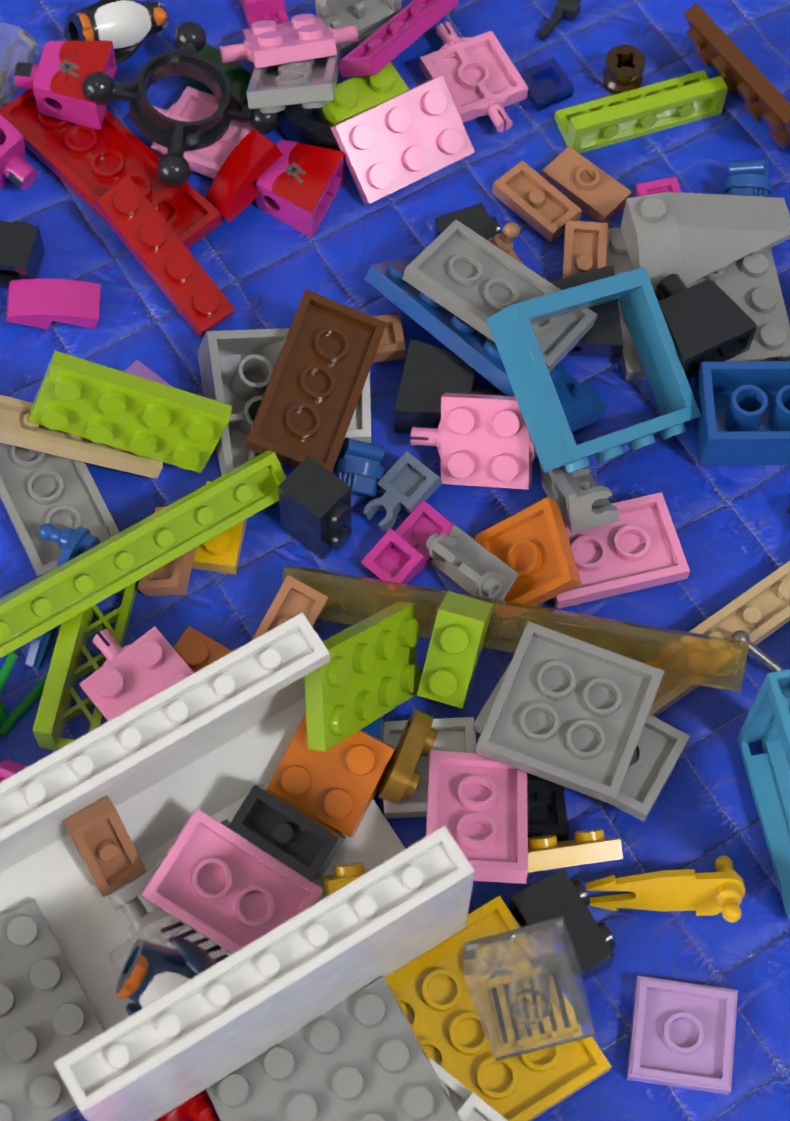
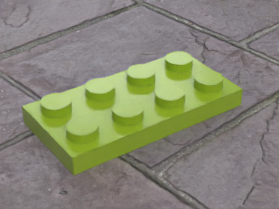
[28,351,232,473]
[304,602,421,752]

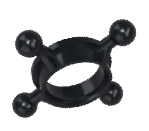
[82,21,280,187]

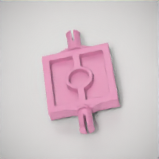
[219,14,358,68]
[420,21,528,133]
[151,86,252,179]
[411,393,537,490]
[79,626,194,722]

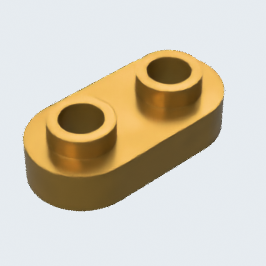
[378,709,438,805]

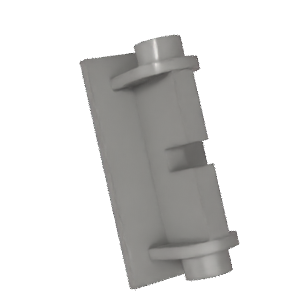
[426,525,519,613]

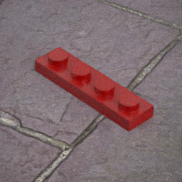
[95,177,235,338]

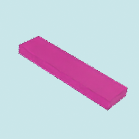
[338,0,459,77]

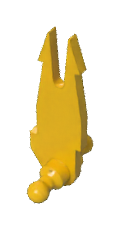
[586,855,746,923]

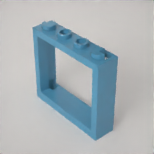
[486,267,701,473]
[737,669,790,920]

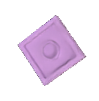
[627,976,738,1095]

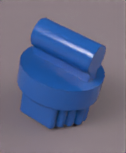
[724,158,772,197]
[333,437,385,498]

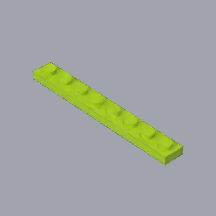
[0,450,286,658]

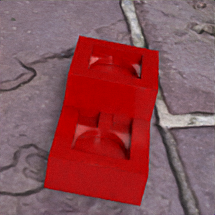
[206,128,282,223]

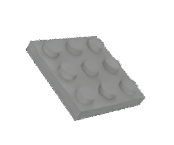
[476,621,664,805]

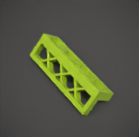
[554,70,728,154]
[32,582,138,751]

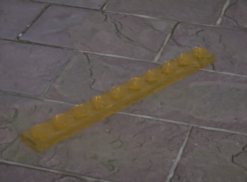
[282,564,749,692]

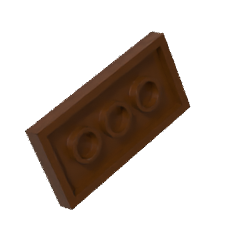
[683,3,790,150]
[244,289,387,473]

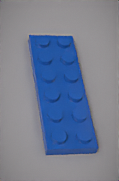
[364,254,609,432]

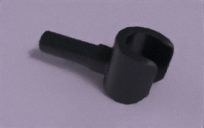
[538,0,581,41]

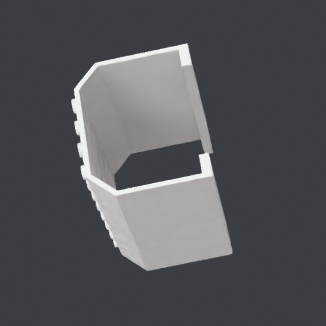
[0,612,475,1121]

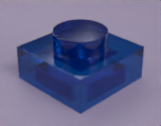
[519,58,575,112]

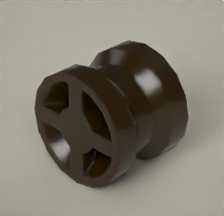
[602,45,646,95]

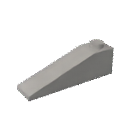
[620,192,790,296]
[197,328,290,475]

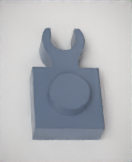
[363,451,442,532]

